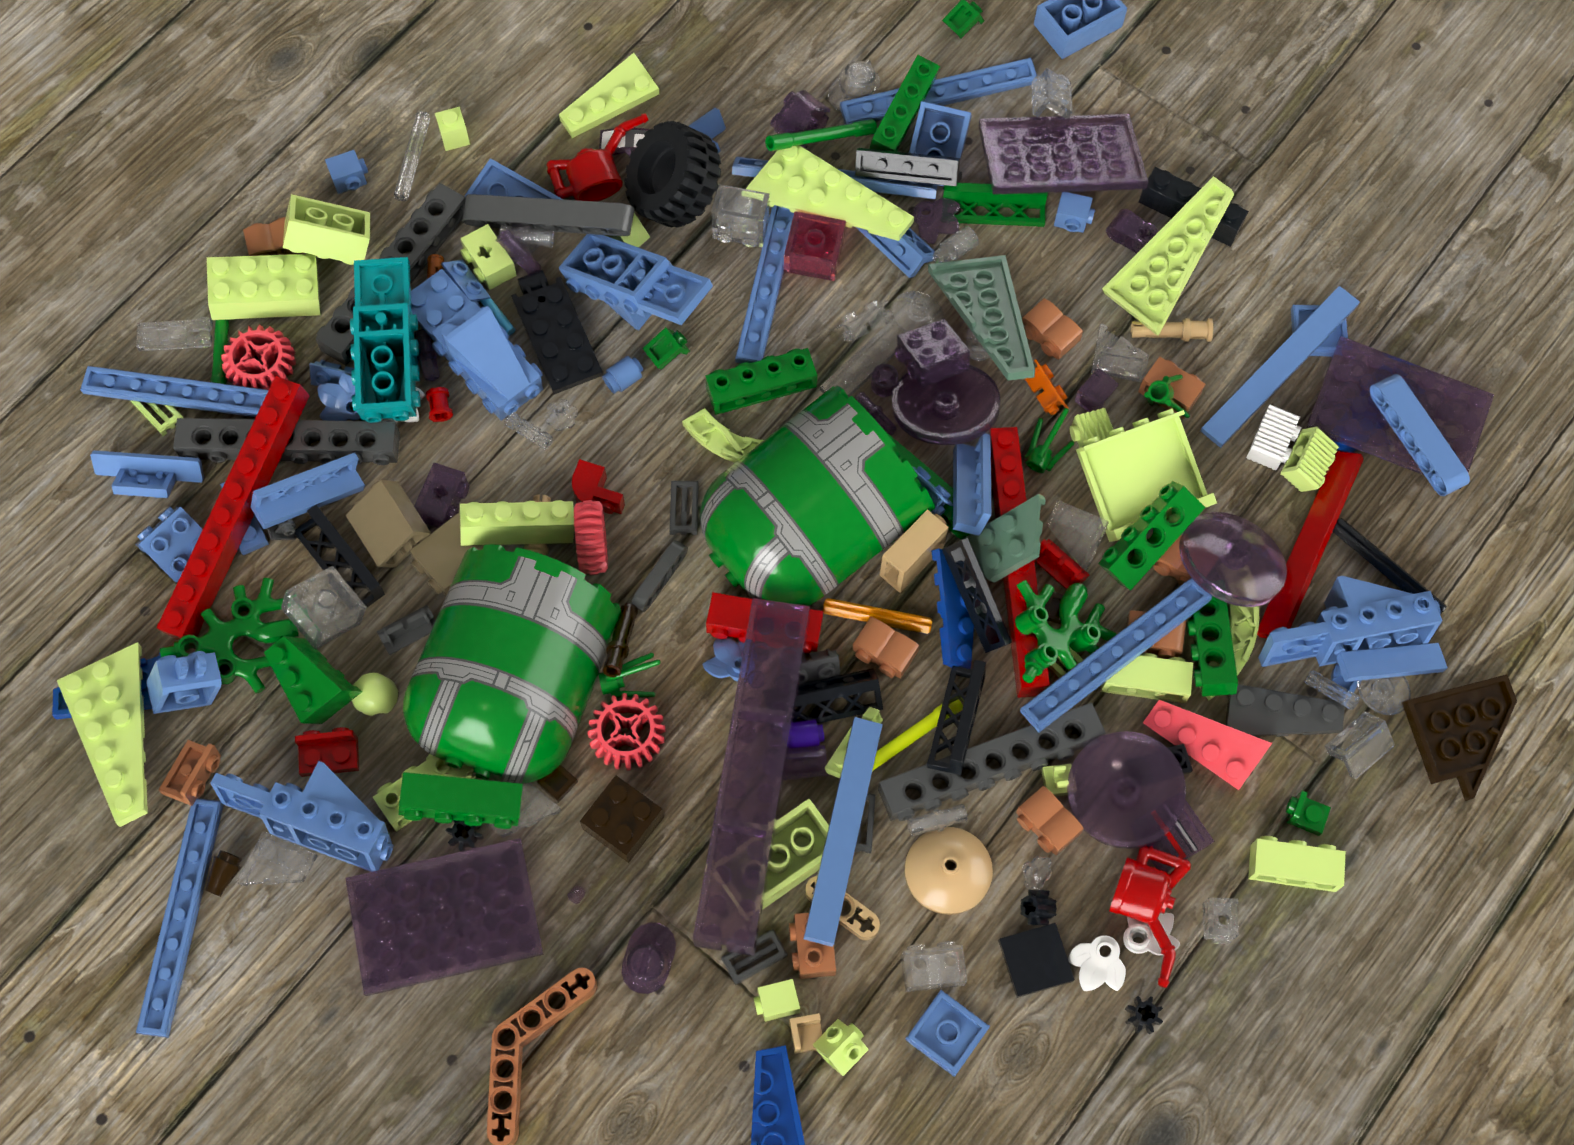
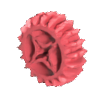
[221,324,296,390]
[574,500,608,575]
[587,693,666,771]

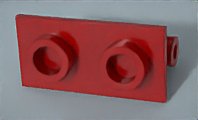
[1034,539,1090,590]

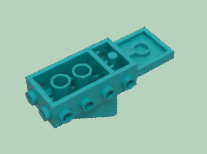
[350,257,421,423]

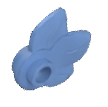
[317,373,361,421]
[703,638,757,682]

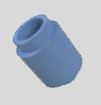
[602,356,643,394]

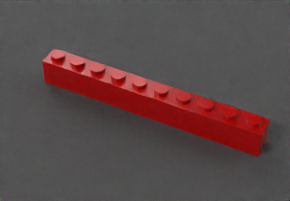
[156,376,310,640]
[989,427,1050,698]

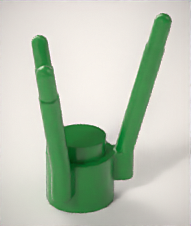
[1144,374,1190,418]
[1024,408,1074,473]
[598,653,661,698]

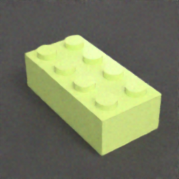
[207,254,321,320]
[712,799,829,921]

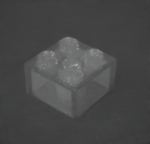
[711,184,770,247]
[281,566,367,650]

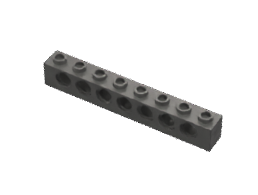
[315,183,466,366]
[173,418,400,465]
[878,702,1106,821]

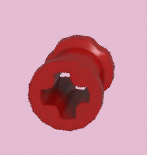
[425,387,453,422]

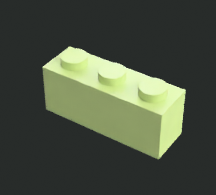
[1101,653,1193,703]
[1248,836,1346,892]

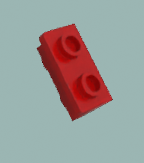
[295,727,359,777]

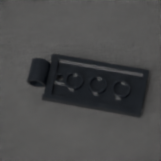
[511,270,603,395]

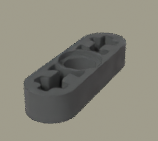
[631,540,688,612]

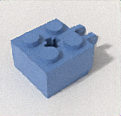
[146,651,221,714]

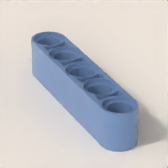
[1370,374,1470,496]

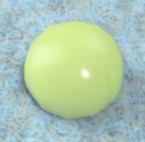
[352,673,398,716]

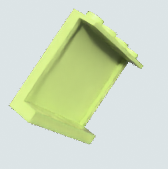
[1076,408,1217,542]

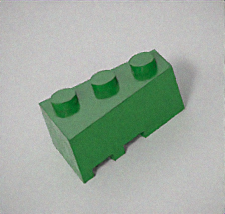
[264,636,362,724]

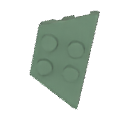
[958,494,1046,583]

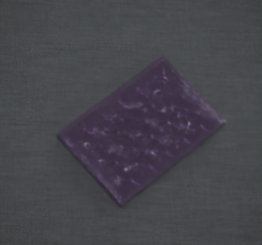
[979,114,1148,194]
[1306,336,1494,489]
[345,838,544,996]

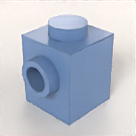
[325,150,368,194]
[1054,191,1095,233]

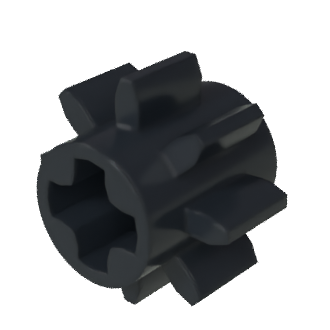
[446,820,484,853]
[1020,889,1057,926]
[1125,996,1163,1034]

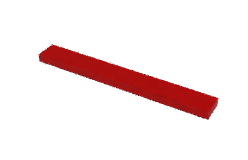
[1258,451,1364,639]

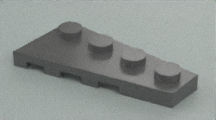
[1225,684,1345,738]

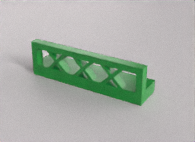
[942,183,1048,227]

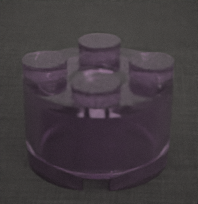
[770,90,830,149]

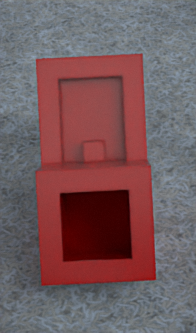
[572,459,625,514]

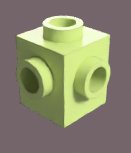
[813,1019,869,1076]

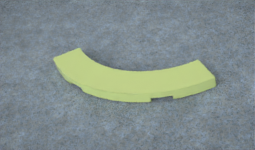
[682,408,764,463]
[1193,554,1259,700]

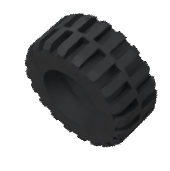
[624,121,721,228]

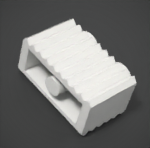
[1246,404,1301,470]

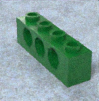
[869,55,940,152]
[1098,481,1206,591]
[1187,581,1238,697]

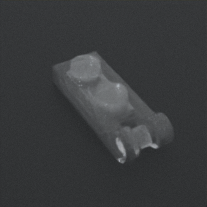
[136,317,213,351]

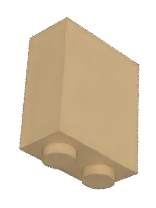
[880,509,948,593]

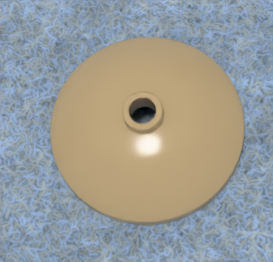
[905,827,993,915]

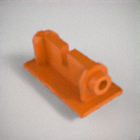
[1024,359,1069,415]

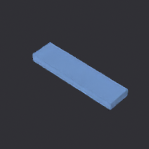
[1336,643,1448,682]

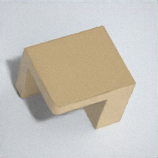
[789,1013,822,1054]

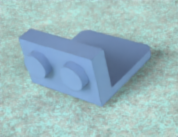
[135,506,203,583]

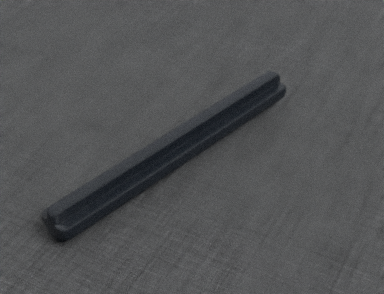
[1333,518,1447,615]

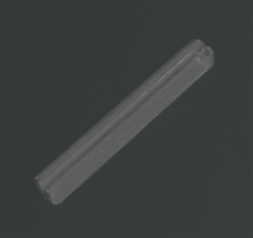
[394,111,430,202]

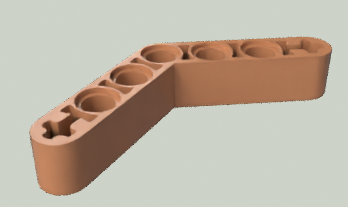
[487,968,597,1145]

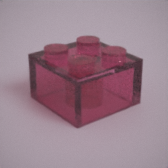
[784,211,846,281]

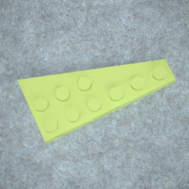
[1102,176,1234,336]
[57,642,148,827]

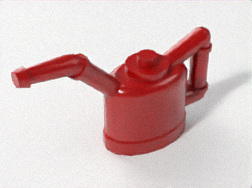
[547,113,649,202]
[1109,846,1191,988]

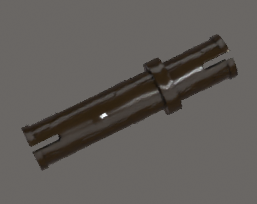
[603,603,638,678]

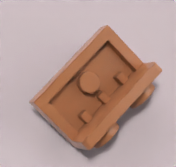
[159,740,221,806]

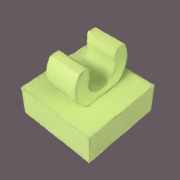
[1041,763,1076,796]

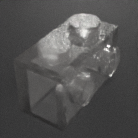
[901,941,968,992]

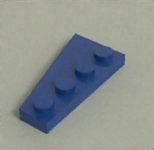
[931,548,974,669]
[751,1045,805,1145]

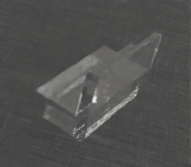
[1325,712,1395,779]

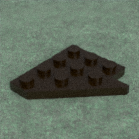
[1402,674,1517,801]

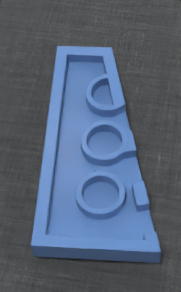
[465,158,563,200]

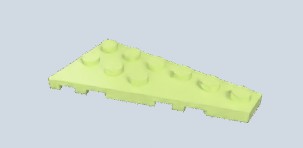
[742,145,914,241]

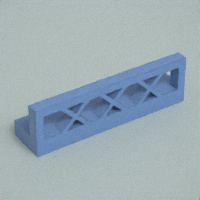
[856,227,938,278]
[953,433,992,536]
[250,453,365,530]

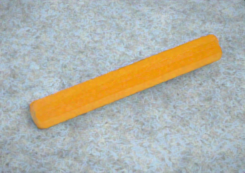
[823,598,933,634]

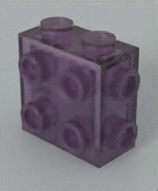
[895,318,970,388]

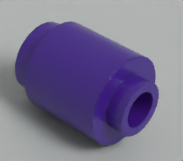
[782,719,824,752]

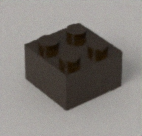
[580,775,664,863]

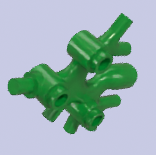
[160,578,299,694]
[1015,580,1116,683]

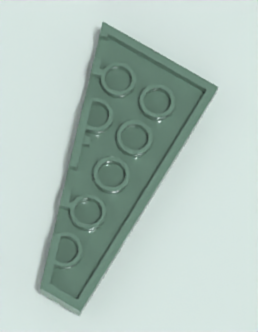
[928,255,1035,380]

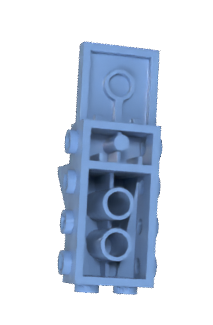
[559,234,713,330]
[411,269,543,421]
[1258,576,1442,667]
[210,761,393,874]

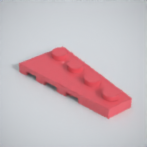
[1143,700,1272,790]

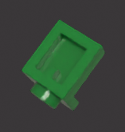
[942,0,984,39]
[643,327,690,370]
[1285,790,1331,836]

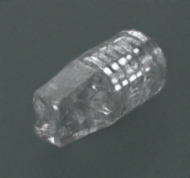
[933,226,979,263]

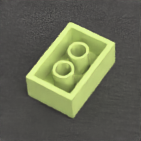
[283,194,370,265]

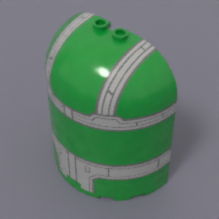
[700,385,935,608]
[403,544,621,784]

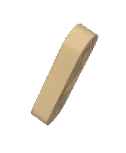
[805,876,880,940]

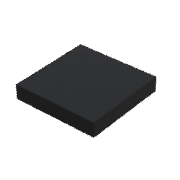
[998,923,1075,998]

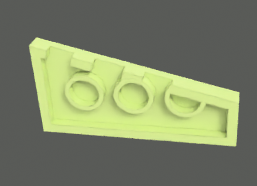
[559,53,659,138]

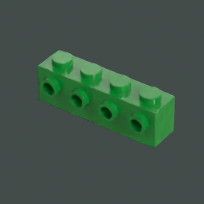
[705,348,818,415]
[398,772,523,829]

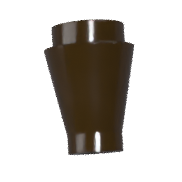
[205,850,242,897]

